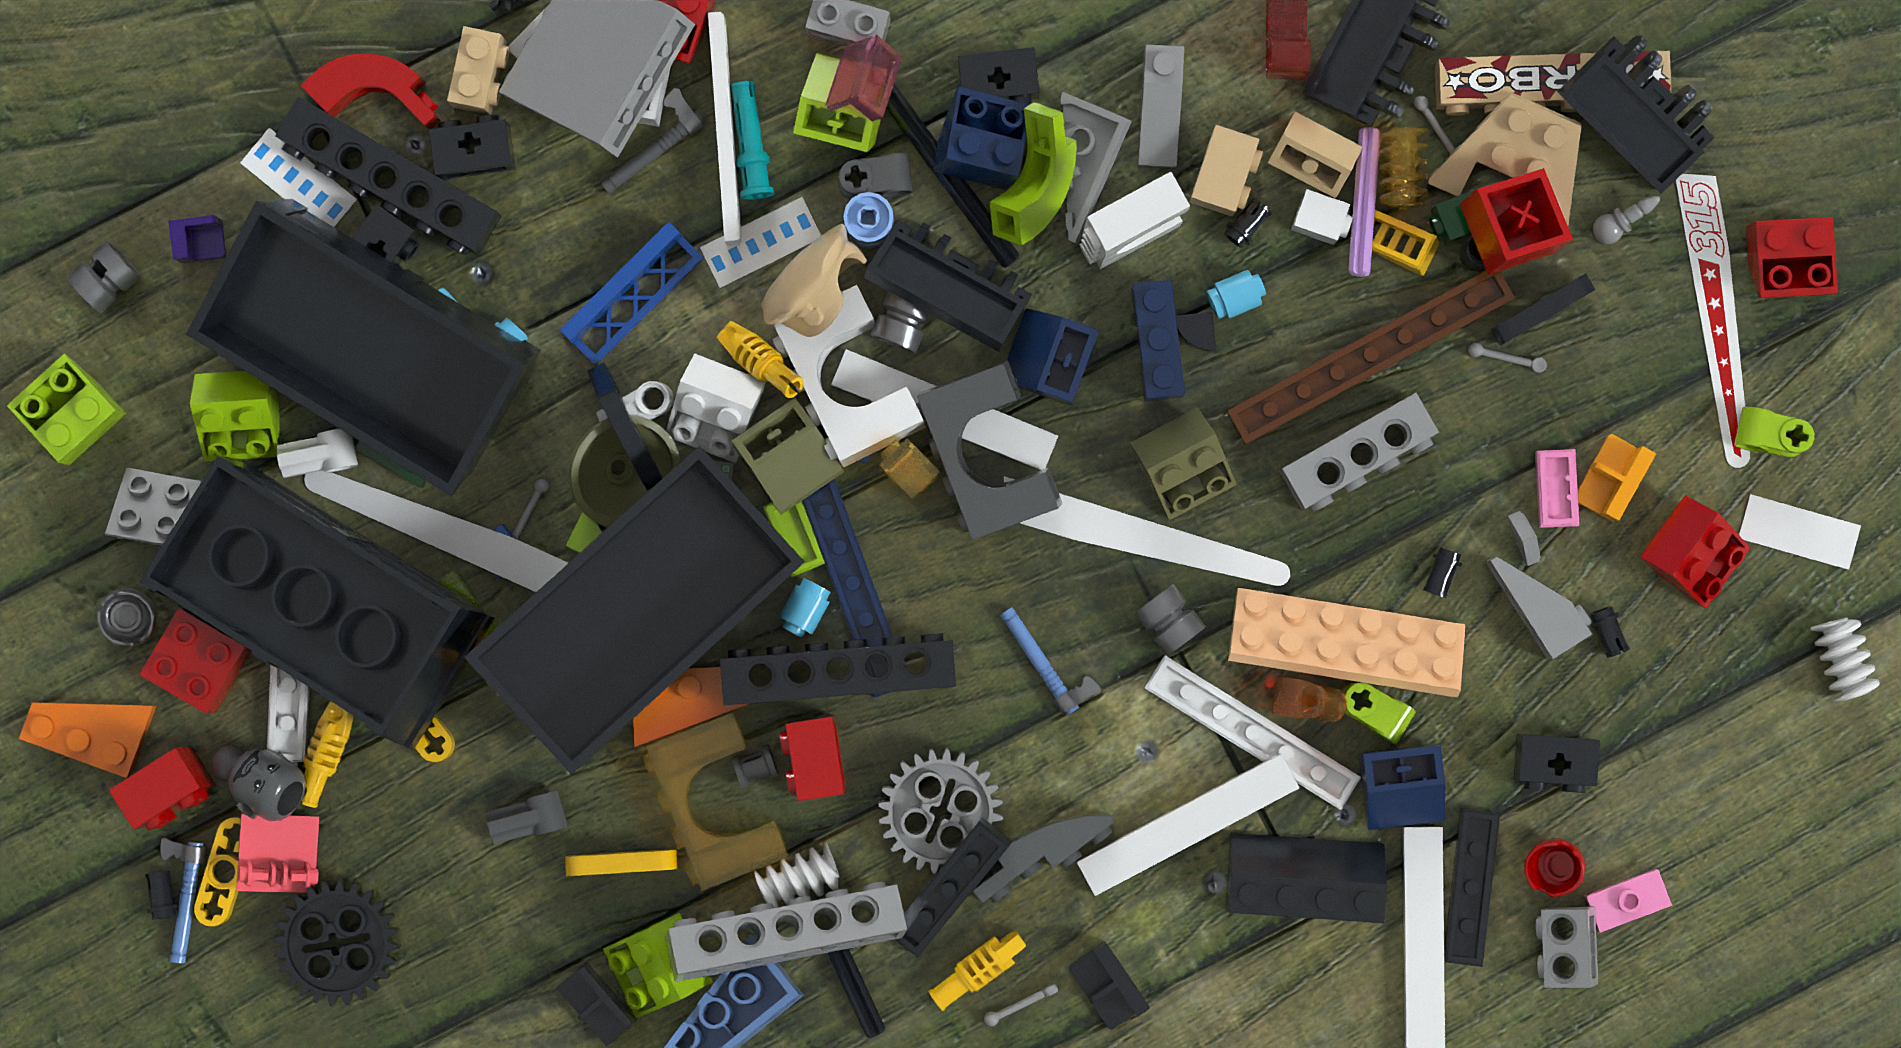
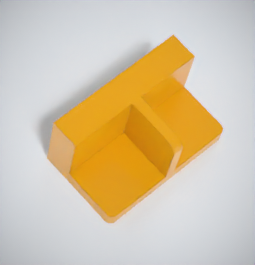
[1578,434,1656,522]

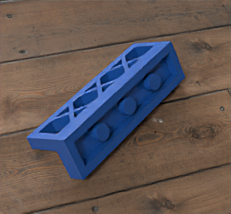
[560,222,704,366]

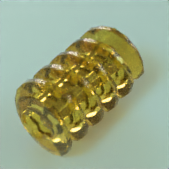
[1379,127,1428,209]

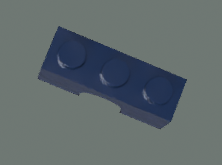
[1131,280,1185,402]

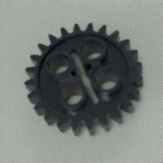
[273,879,401,1006]

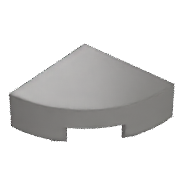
[1508,511,1541,566]

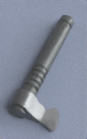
[601,88,705,194]

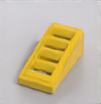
[1372,210,1439,276]

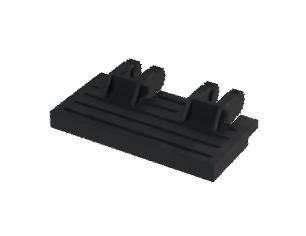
[1303,0,1450,127]
[1557,35,1715,194]
[864,220,1032,352]

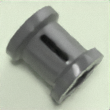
[732,744,779,789]

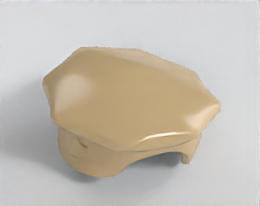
[761,224,867,337]

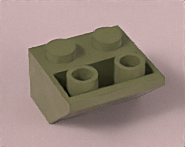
[731,398,844,515]
[1130,407,1237,521]

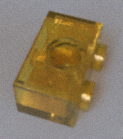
[879,439,940,502]

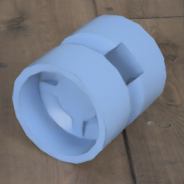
[843,192,894,248]

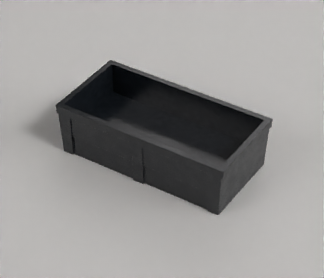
[186,199,541,497]
[464,445,805,775]
[140,455,495,750]

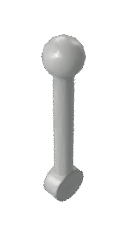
[1414,96,1455,157]
[1468,342,1547,373]
[513,479,549,539]
[984,984,1059,1027]

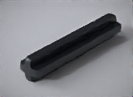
[828,949,885,1038]

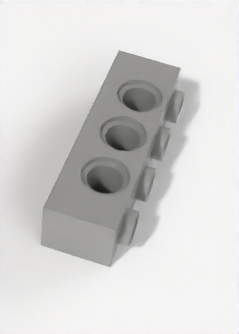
[1279,393,1439,512]

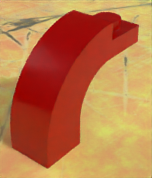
[300,53,441,130]

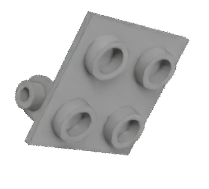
[105,467,201,546]

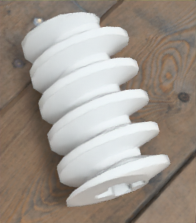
[1810,617,1880,702]
[754,842,840,908]

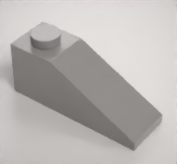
[1138,45,1184,168]
[1485,557,1592,659]

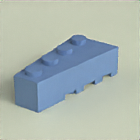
[664,933,804,1048]

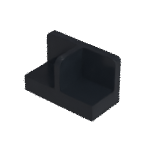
[1069,941,1150,1030]
[557,961,637,1046]

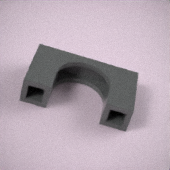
[916,360,1062,540]

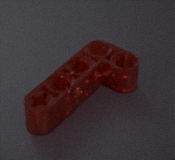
[1266,0,1311,80]

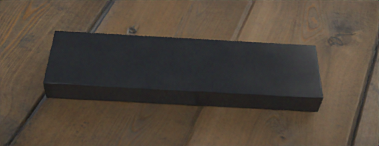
[1444,808,1500,967]
[895,817,1012,958]

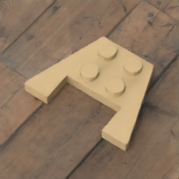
[1428,92,1581,226]

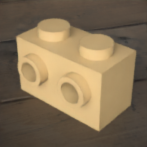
[447,26,510,115]
[1268,112,1363,199]
[1189,125,1263,217]

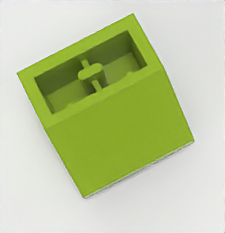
[793,52,891,152]
[7,354,126,465]
[190,371,281,462]
[603,913,713,1018]

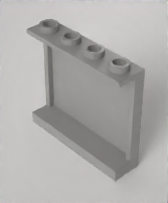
[499,0,695,158]

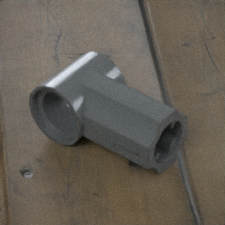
[486,790,568,844]

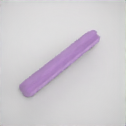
[1348,127,1381,277]

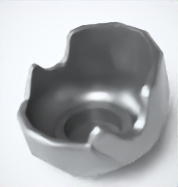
[96,588,157,646]

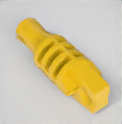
[716,321,804,398]
[302,701,354,808]
[928,930,1026,1011]

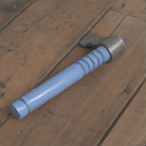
[1000,607,1101,716]
[160,838,206,964]

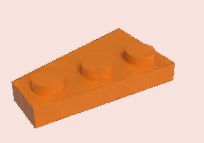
[633,667,749,747]
[19,703,157,778]

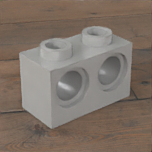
[805,0,891,56]
[1536,907,1598,988]

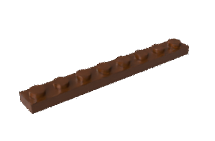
[1226,271,1515,445]

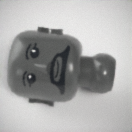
[212,745,306,821]

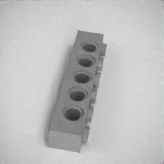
[665,882,907,982]

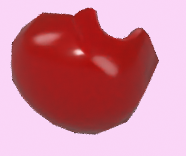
[1524,838,1586,897]

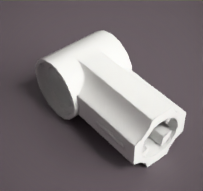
[596,381,674,422]
[277,429,358,478]

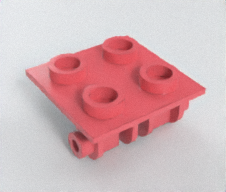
[236,814,319,893]

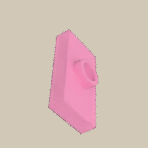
[1535,449,1579,528]
[1584,869,1672,933]

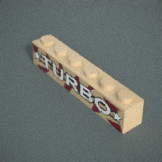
[1434,51,1671,116]

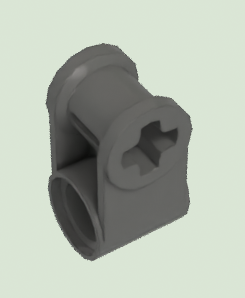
[838,153,913,200]

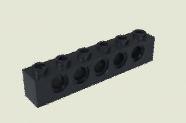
[275,97,502,256]
[720,633,956,705]

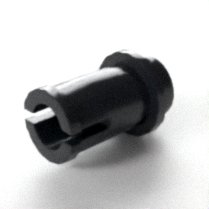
[1224,198,1272,248]
[1423,547,1462,599]
[1590,606,1630,658]
[145,870,178,920]

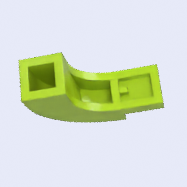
[990,102,1077,246]

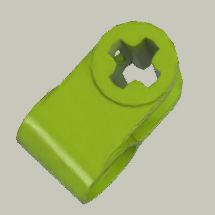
[1734,407,1815,458]
[1338,683,1416,745]

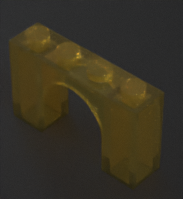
[643,712,790,891]

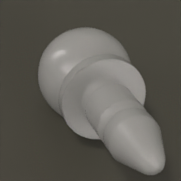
[1593,196,1660,244]

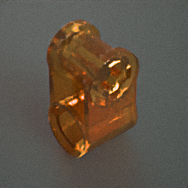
[1271,676,1347,722]

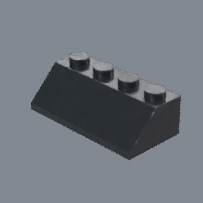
[1225,833,1387,923]

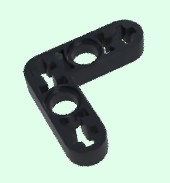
[587,362,663,491]

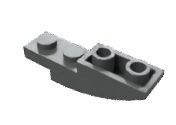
[973,814,1115,903]

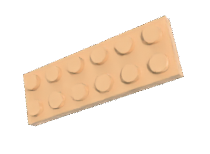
[1228,588,1465,698]

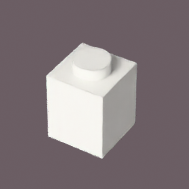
[1291,189,1353,245]

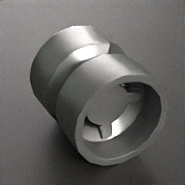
[66,240,141,313]
[871,291,931,354]
[1134,584,1206,656]

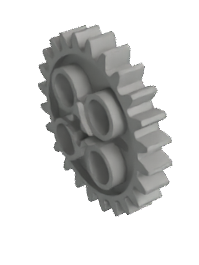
[878,748,1003,874]

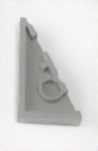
[1061,92,1132,245]

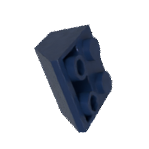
[933,86,1029,190]
[1007,308,1099,406]
[1358,744,1445,830]

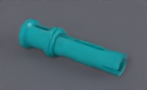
[730,81,775,200]

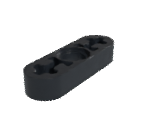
[1491,273,1596,346]

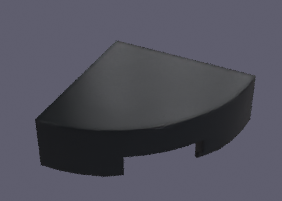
[1176,312,1216,351]

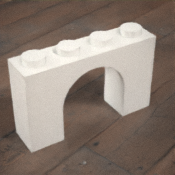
[1079,172,1190,269]
[772,285,926,468]

